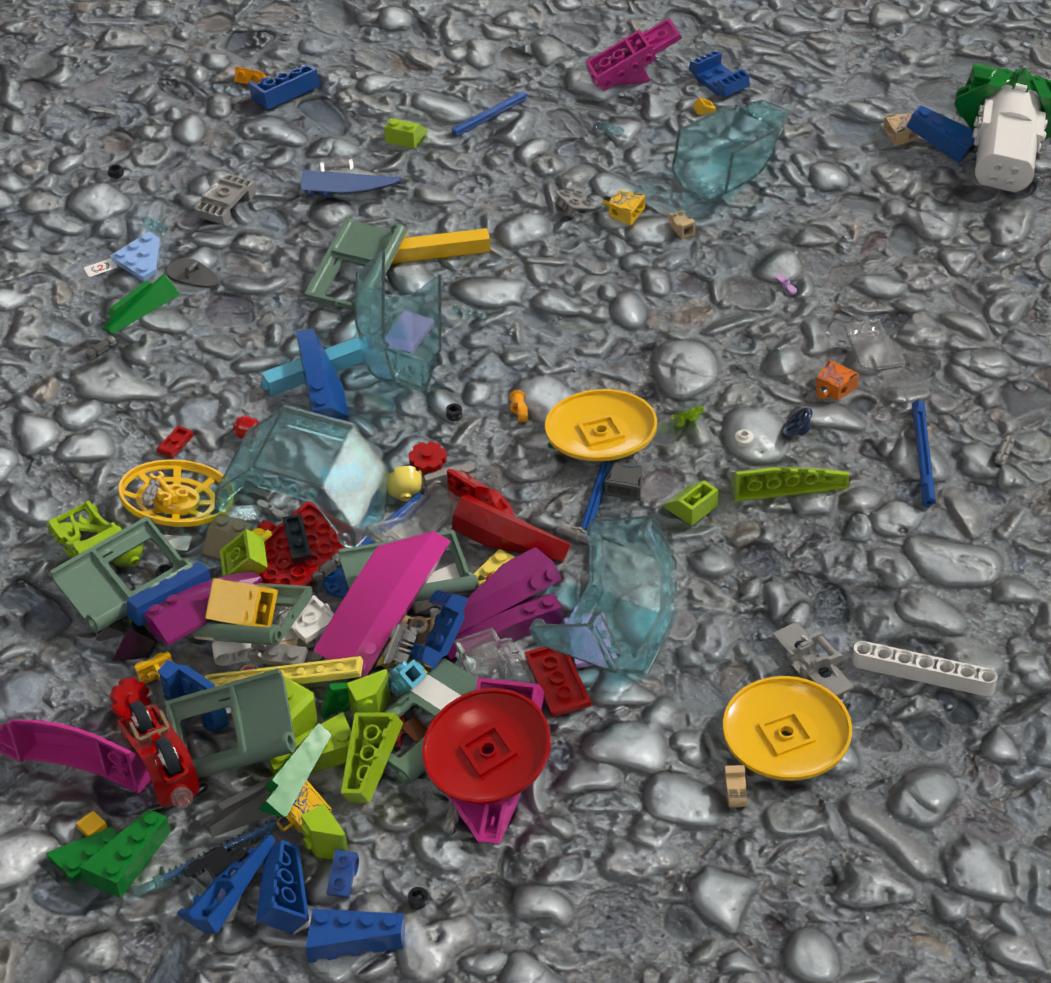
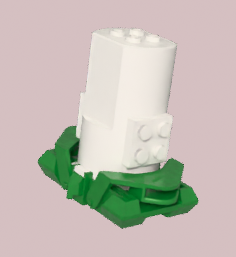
[954,63,1051,193]

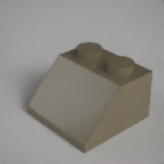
[202,514,253,562]

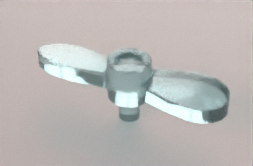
[596,121,624,134]
[142,216,168,231]

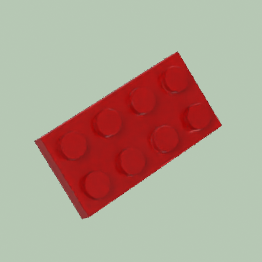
[524,641,591,718]

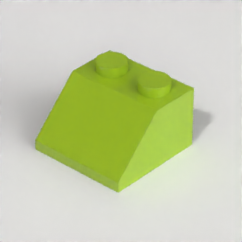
[384,118,427,149]
[220,529,268,576]
[347,669,391,715]
[300,804,348,860]

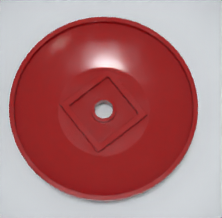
[422,688,551,805]

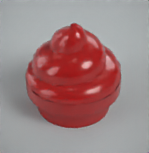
[257,520,276,532]

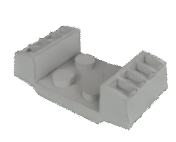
[194,173,256,226]

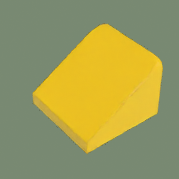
[693,97,716,115]

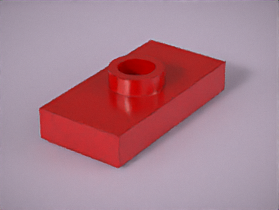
[156,426,194,459]

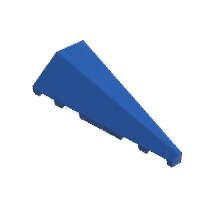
[177,834,276,933]

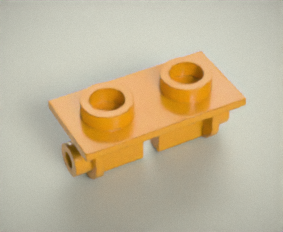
[234,66,267,84]

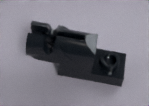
[180,841,251,880]

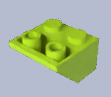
[663,480,718,526]

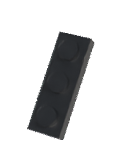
[282,514,312,564]

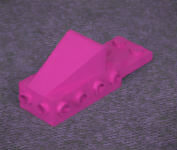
[586,18,682,91]

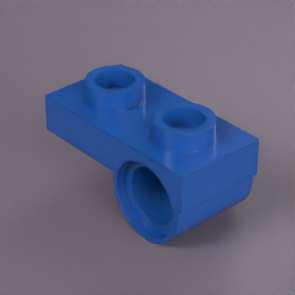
[326,849,359,899]

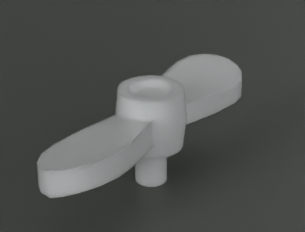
[257,500,285,520]

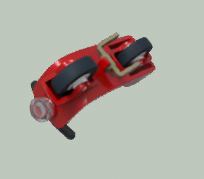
[117,700,208,813]

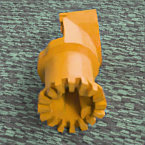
[509,390,528,423]

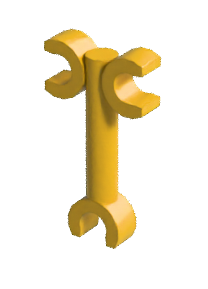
[149,471,189,506]

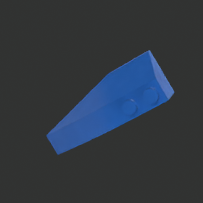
[301,170,403,196]
[296,329,349,423]

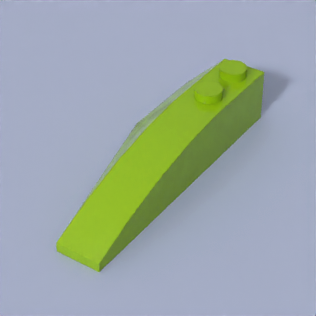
[731,467,850,502]

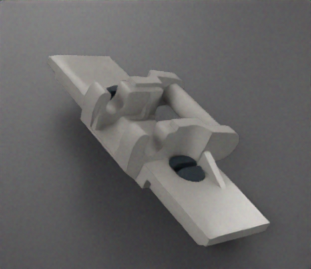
[773,622,854,697]

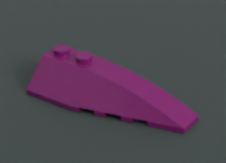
[457,547,562,634]
[143,571,262,646]
[447,594,562,662]

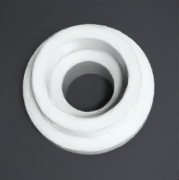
[735,430,754,447]

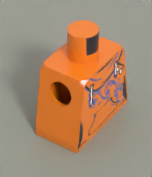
[816,360,859,400]

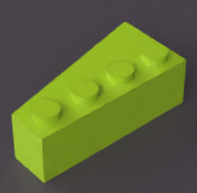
[269,712,351,775]
[341,712,403,803]

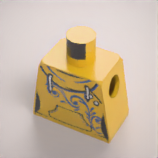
[603,190,645,226]
[276,780,332,833]

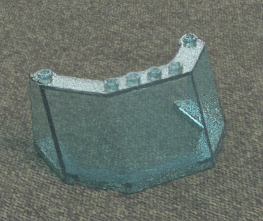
[214,405,388,548]
[529,515,677,674]

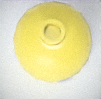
[384,466,422,501]

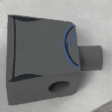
[605,458,642,501]

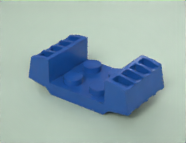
[689,50,750,98]
[406,590,468,669]
[158,660,229,733]

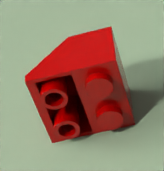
[447,468,491,503]

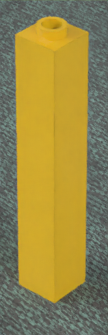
[392,228,490,264]

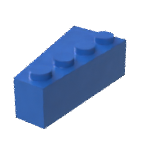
[248,64,320,110]
[906,105,976,163]
[126,561,210,626]
[256,839,309,934]
[306,909,405,963]

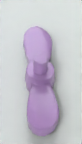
[776,274,797,295]

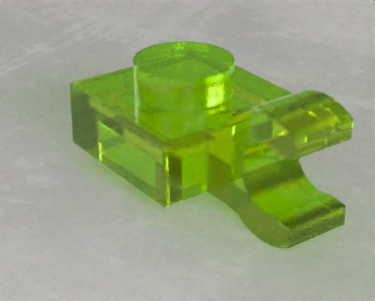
[670,405,705,428]

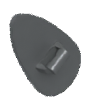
[167,258,219,288]

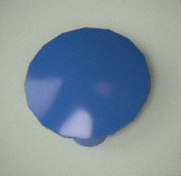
[323,568,349,597]

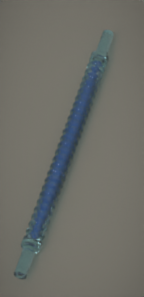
[132,791,335,898]

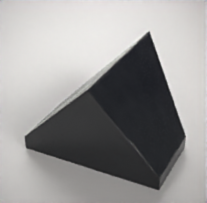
[111,621,158,662]

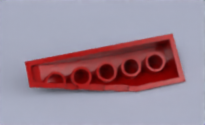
[451,494,571,562]

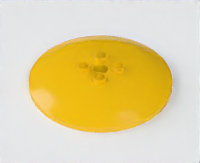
[545,389,657,461]
[723,676,852,781]

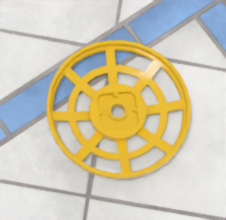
[118,460,235,527]

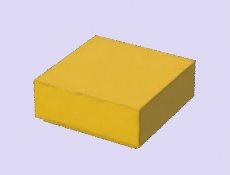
[76,811,107,837]

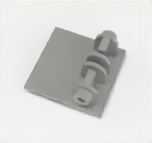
[554,189,598,218]
[383,624,418,665]

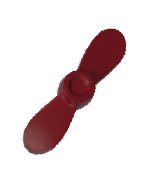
[396,716,408,749]

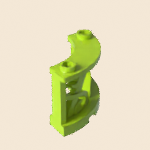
[46,500,122,558]

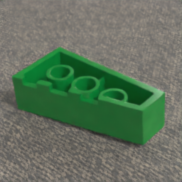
[80,809,171,898]

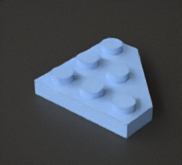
[110,232,161,282]

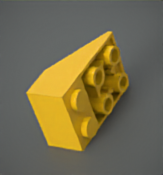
[205,578,278,627]

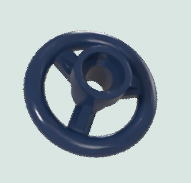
[783,407,813,437]

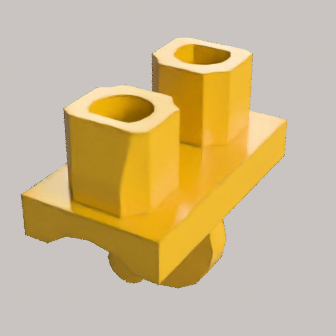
[134,651,172,684]

